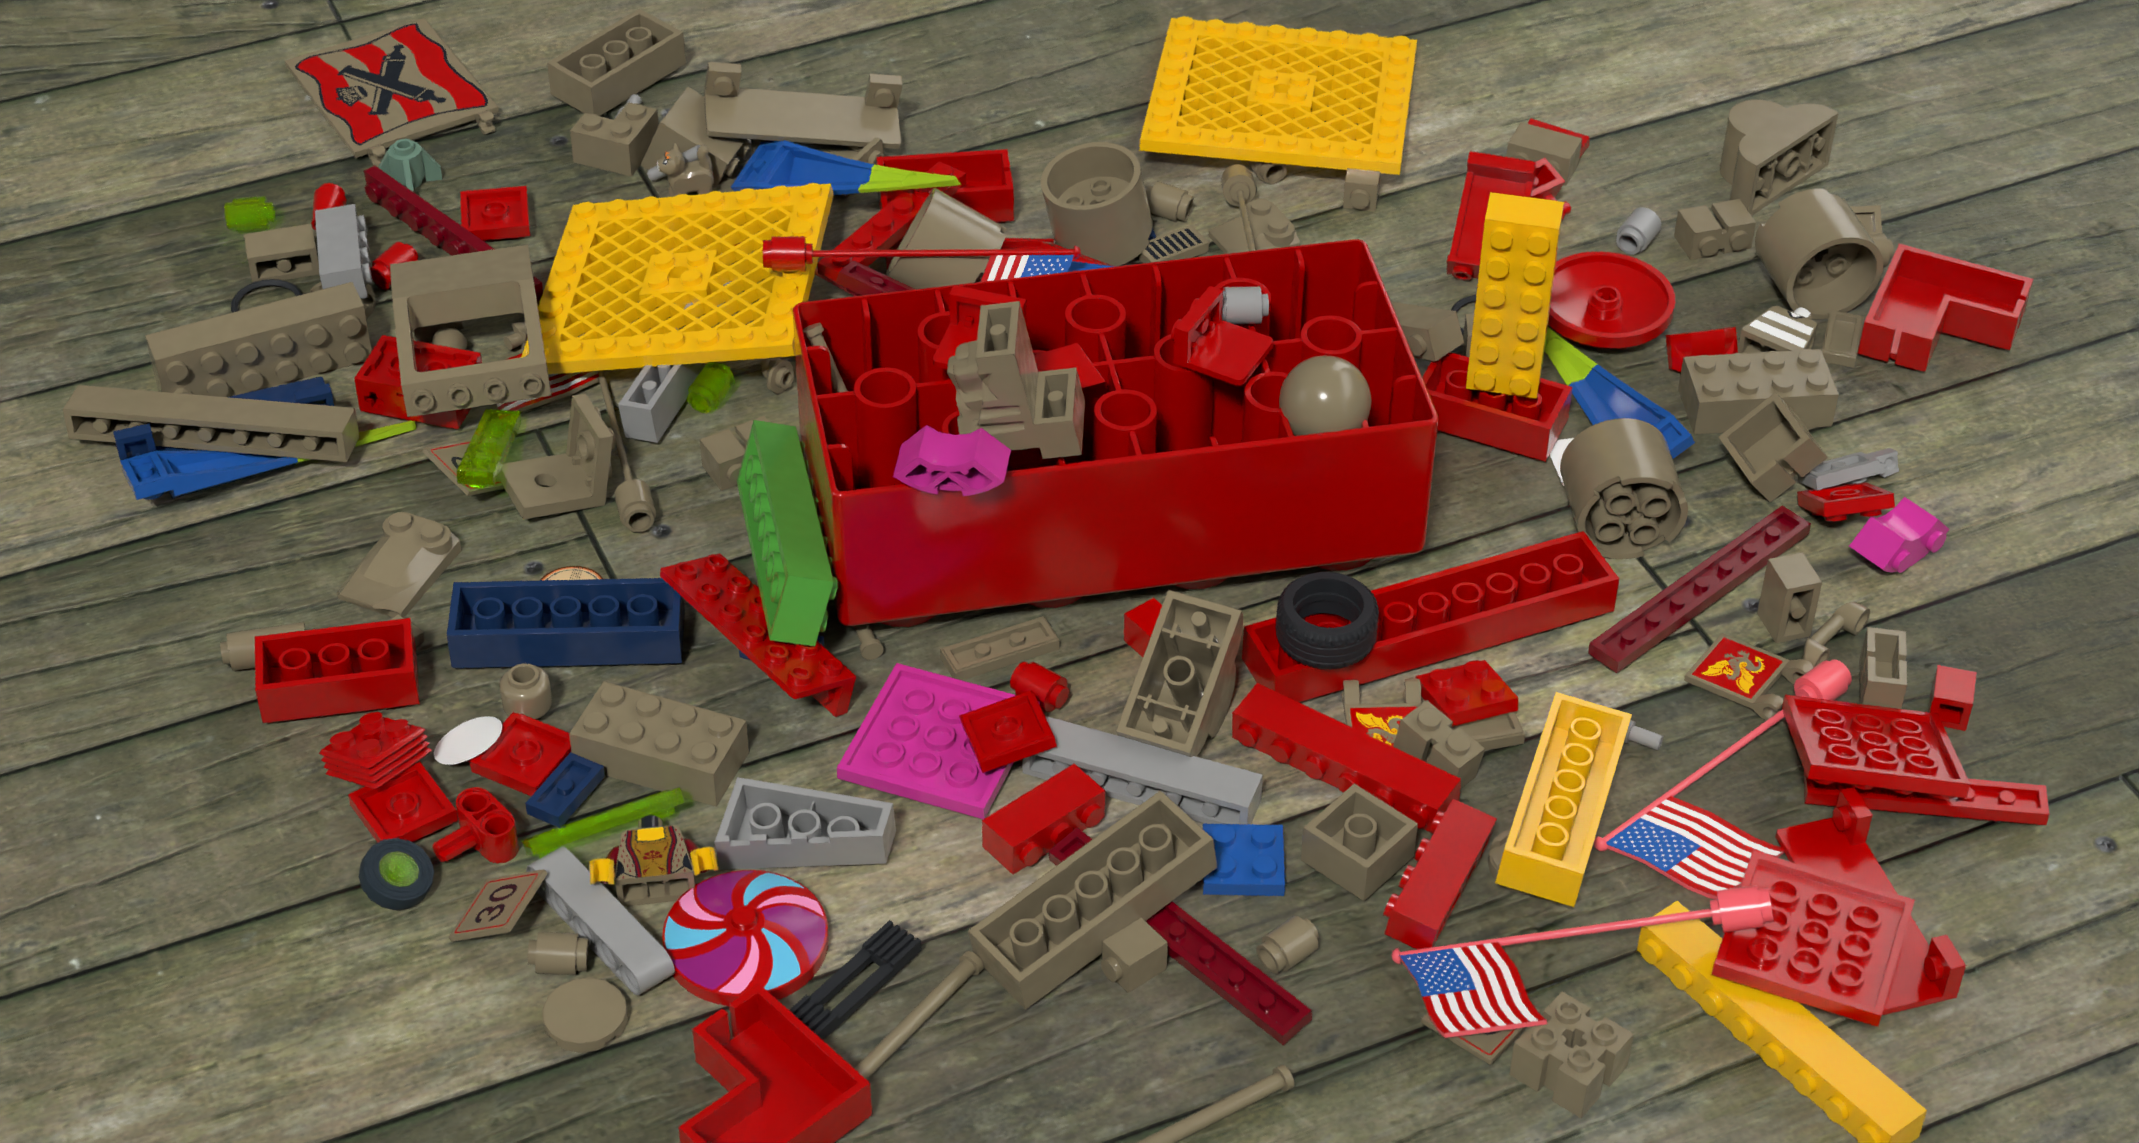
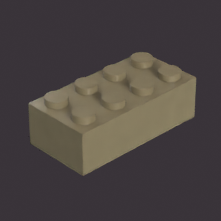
[547,9,686,116]
[1678,349,1839,434]
[569,681,749,807]

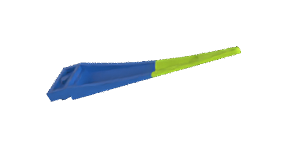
[731,140,961,195]
[1544,326,1695,459]
[120,421,417,500]

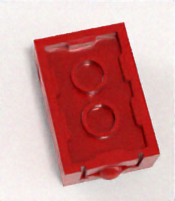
[354,335,482,429]

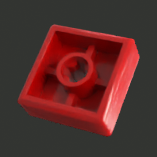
[319,712,432,790]

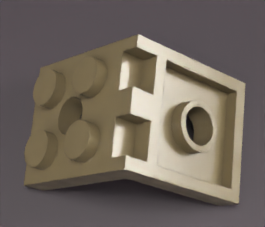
[497,394,616,520]

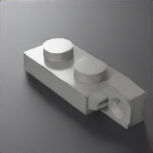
[1798,448,1899,490]

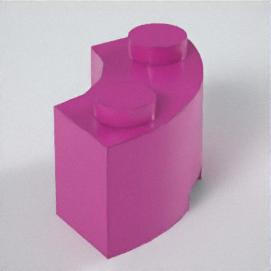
[893,425,1011,496]
[1849,497,1949,573]

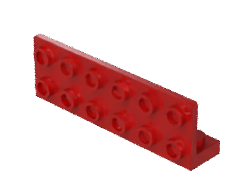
[660,553,856,717]
[1775,787,1966,1015]

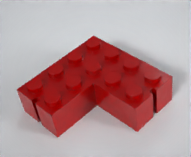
[876,149,1014,270]
[1857,244,2033,372]
[678,984,872,1143]

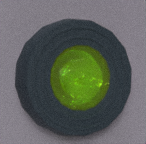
[359,838,434,910]

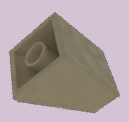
[641,87,752,185]

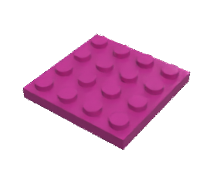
[837,663,1040,819]

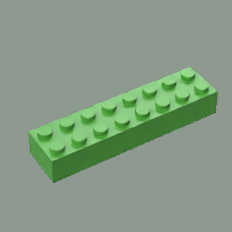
[737,420,837,646]

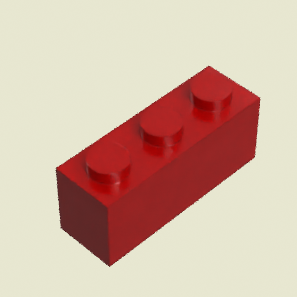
[982,764,1105,875]

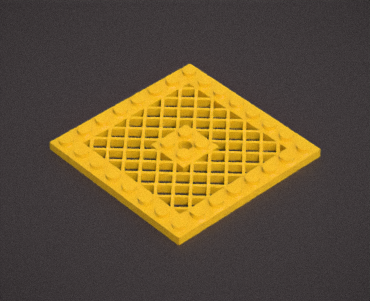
[1139,16,1417,175]
[521,183,834,374]

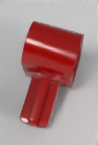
[432,787,519,864]

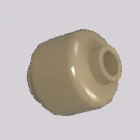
[499,663,552,719]

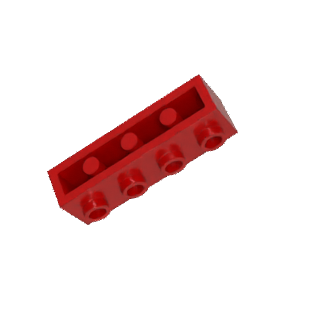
[1383,799,1497,949]

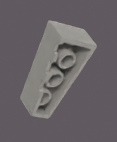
[715,777,896,870]

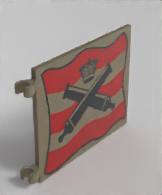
[284,18,499,167]

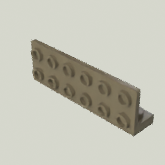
[704,62,903,149]

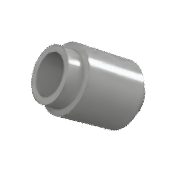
[1616,207,1661,255]
[1222,286,1269,325]

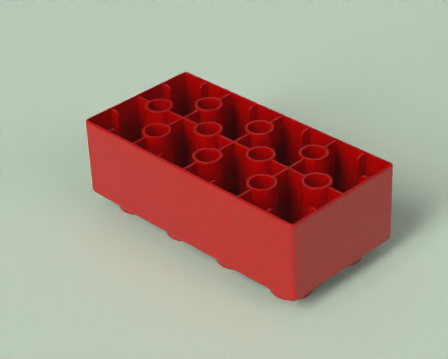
[793,239,1439,627]

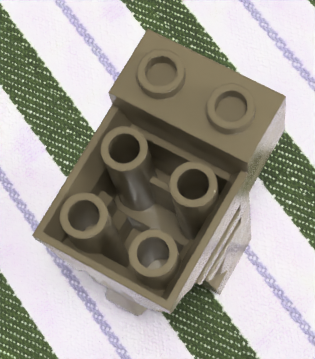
[947,301,1085,459]

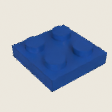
[1203,823,1285,896]

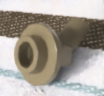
[760,358,794,393]

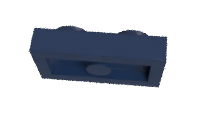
[525,752,605,828]

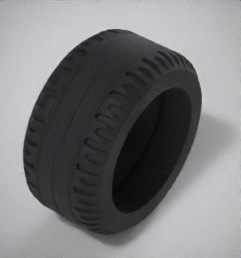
[1276,572,1379,669]

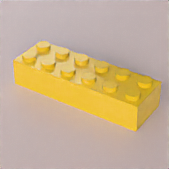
[1466,192,1564,399]
[1495,692,1632,907]

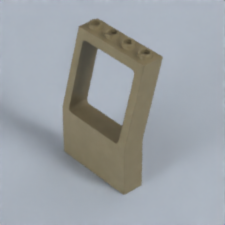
[390,245,551,417]

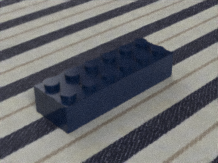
[446,578,685,668]

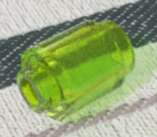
[225,196,276,232]
[687,362,735,413]

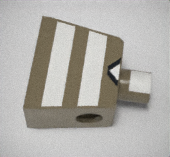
[1738,306,1818,353]

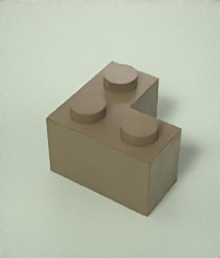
[570,102,659,177]

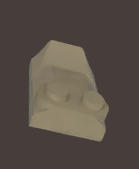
[337,512,462,618]

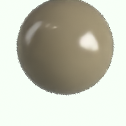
[1279,355,1371,436]

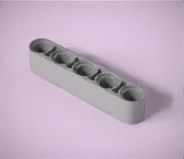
[526,846,675,996]

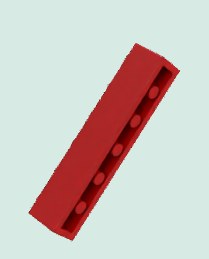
[1232,683,1461,832]

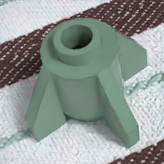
[378,139,442,192]

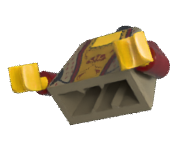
[589,815,718,907]

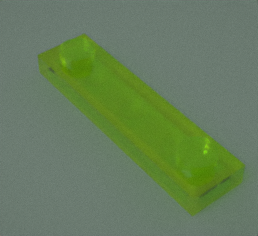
[457,409,521,488]
[522,787,685,859]

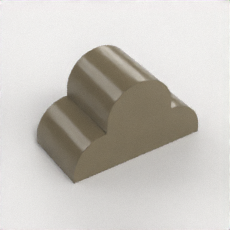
[1720,100,1839,216]
[1116,590,1243,757]

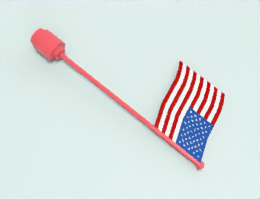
[1594,659,1852,899]
[1392,885,1774,1038]

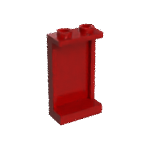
[1446,151,1536,280]

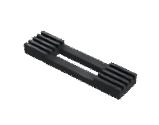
[789,920,921,1040]

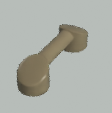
[1802,602,1870,668]

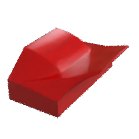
[1665,327,1738,372]

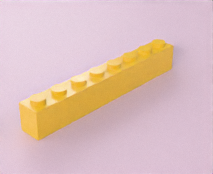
[1637,901,1927,1143]

